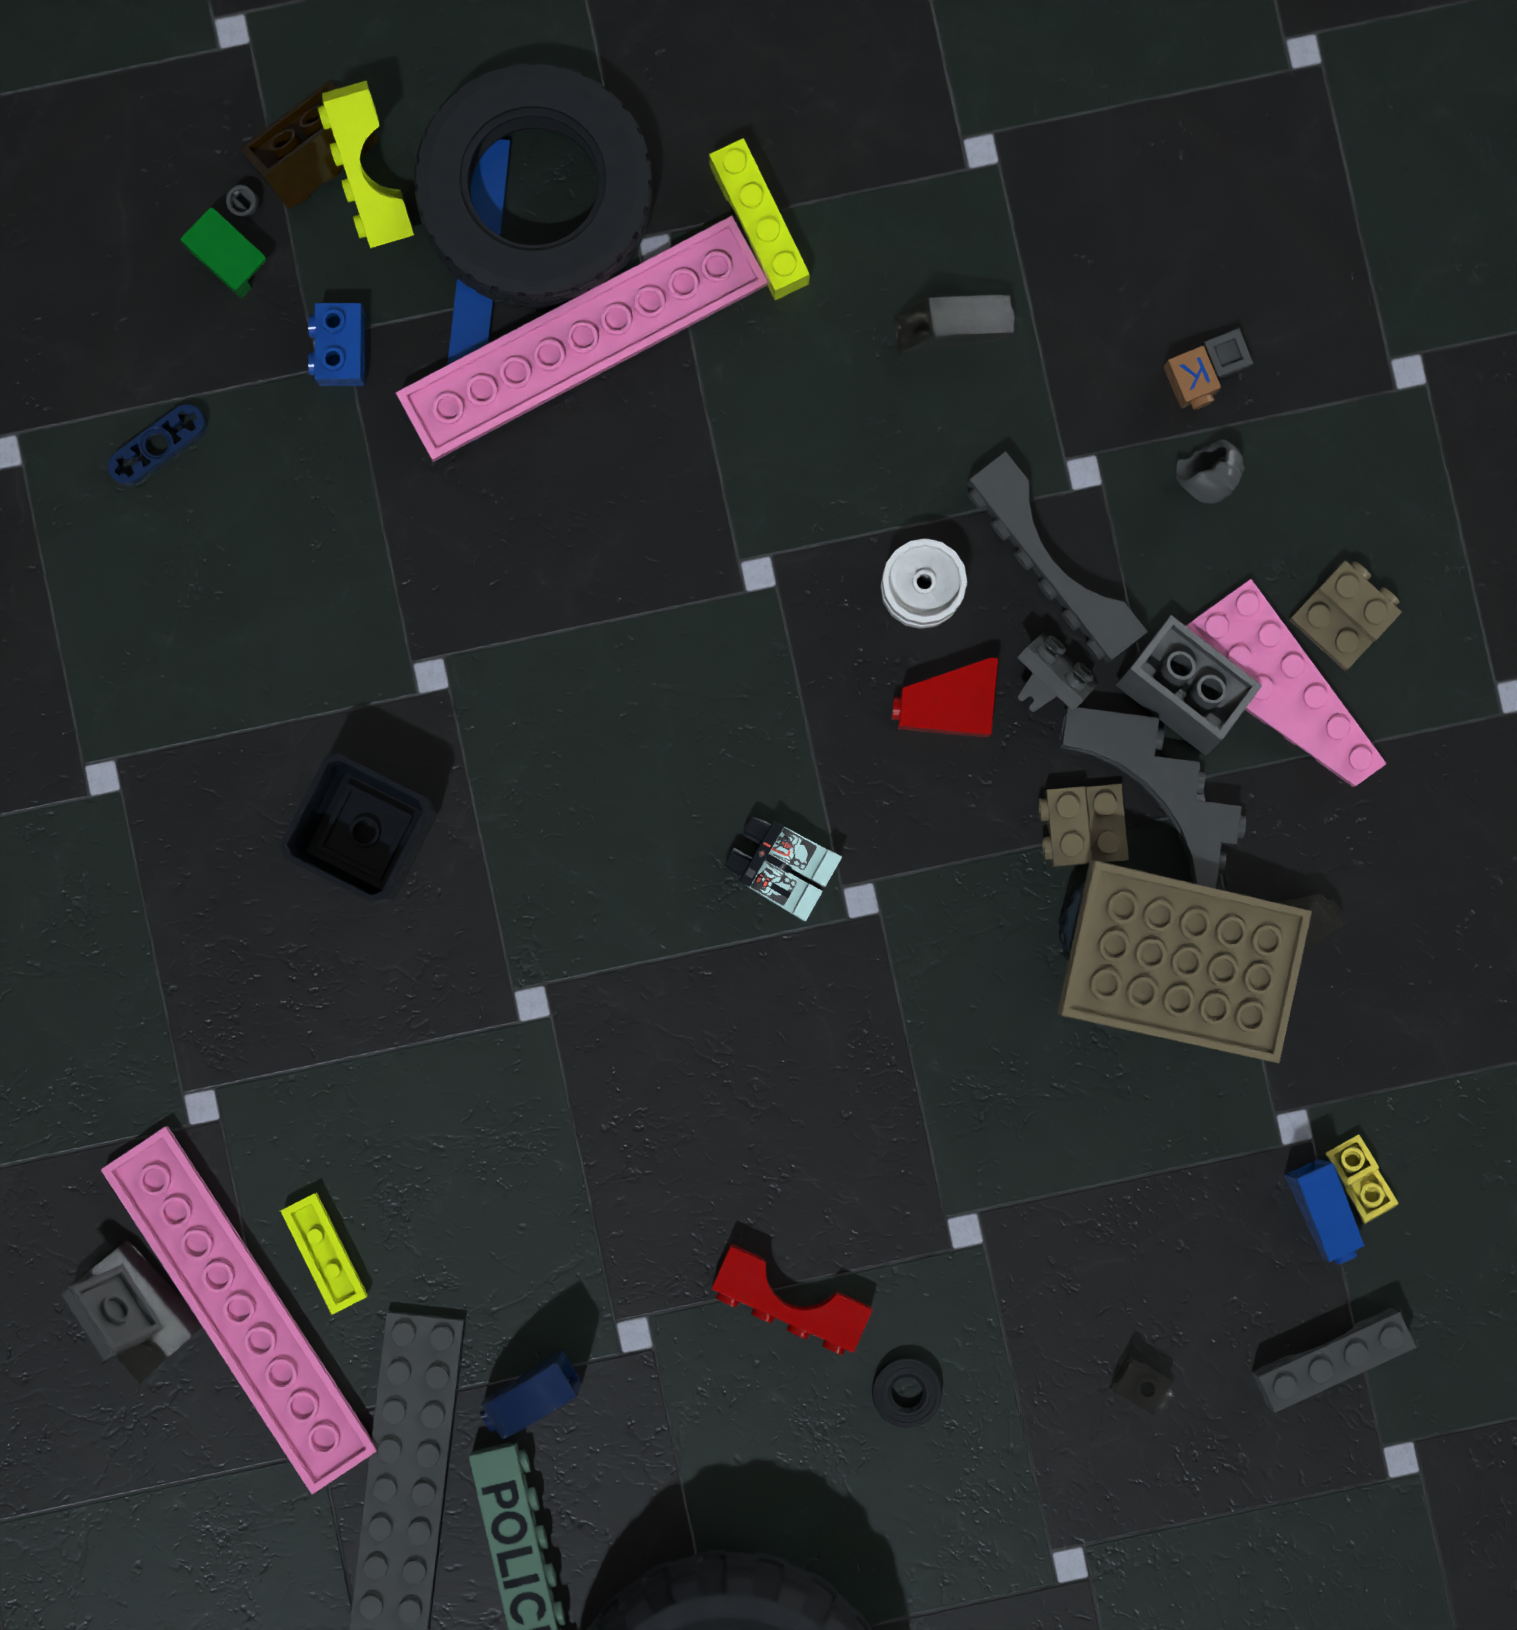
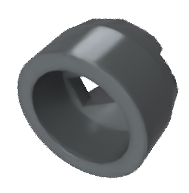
[226,185,259,217]

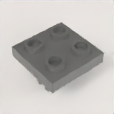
[1017,632,1097,712]

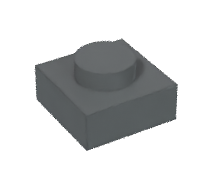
[1202,329,1253,379]

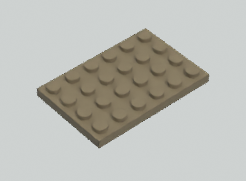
[1057,861,1312,1063]

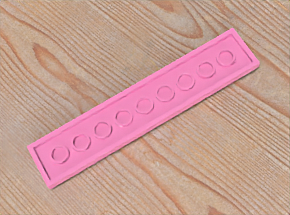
[396,216,768,462]
[101,1126,377,1494]

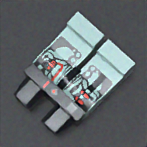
[724,817,842,922]

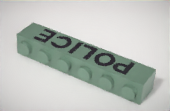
[469,1440,566,1630]

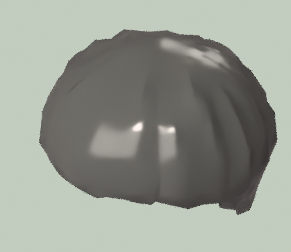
[1175,439,1244,504]

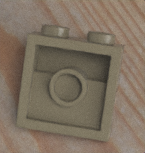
[1289,561,1402,671]
[1038,784,1129,867]

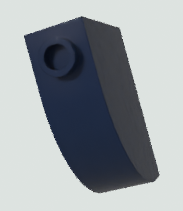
[480,1350,583,1438]

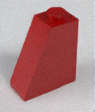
[891,658,998,738]

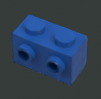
[308,303,365,386]

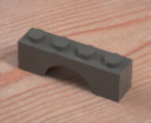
[1252,1308,1416,1413]

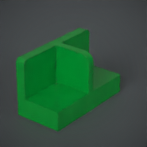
[180,208,266,299]

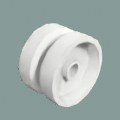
[880,539,967,629]

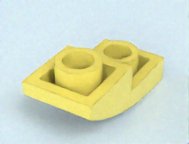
[1325,1135,1399,1224]

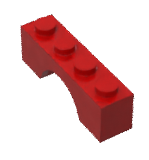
[712,1244,872,1355]

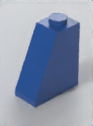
[1284,1159,1365,1265]

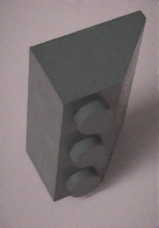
[1116,615,1262,756]

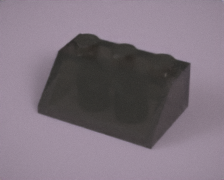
[62,1240,203,1383]

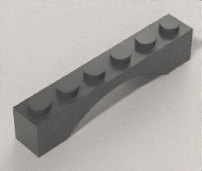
[967,451,1148,664]

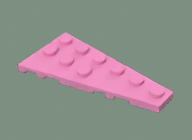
[1186,579,1387,787]

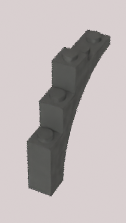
[1059,706,1246,889]

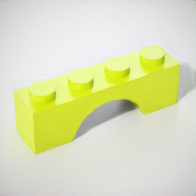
[318,80,414,248]
[709,138,810,300]

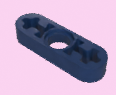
[108,404,207,486]

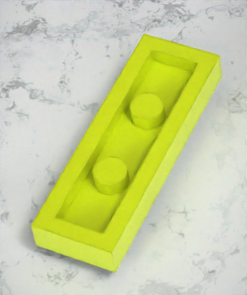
[281,1192,368,1315]

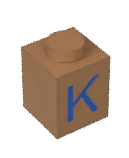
[1163,345,1221,410]

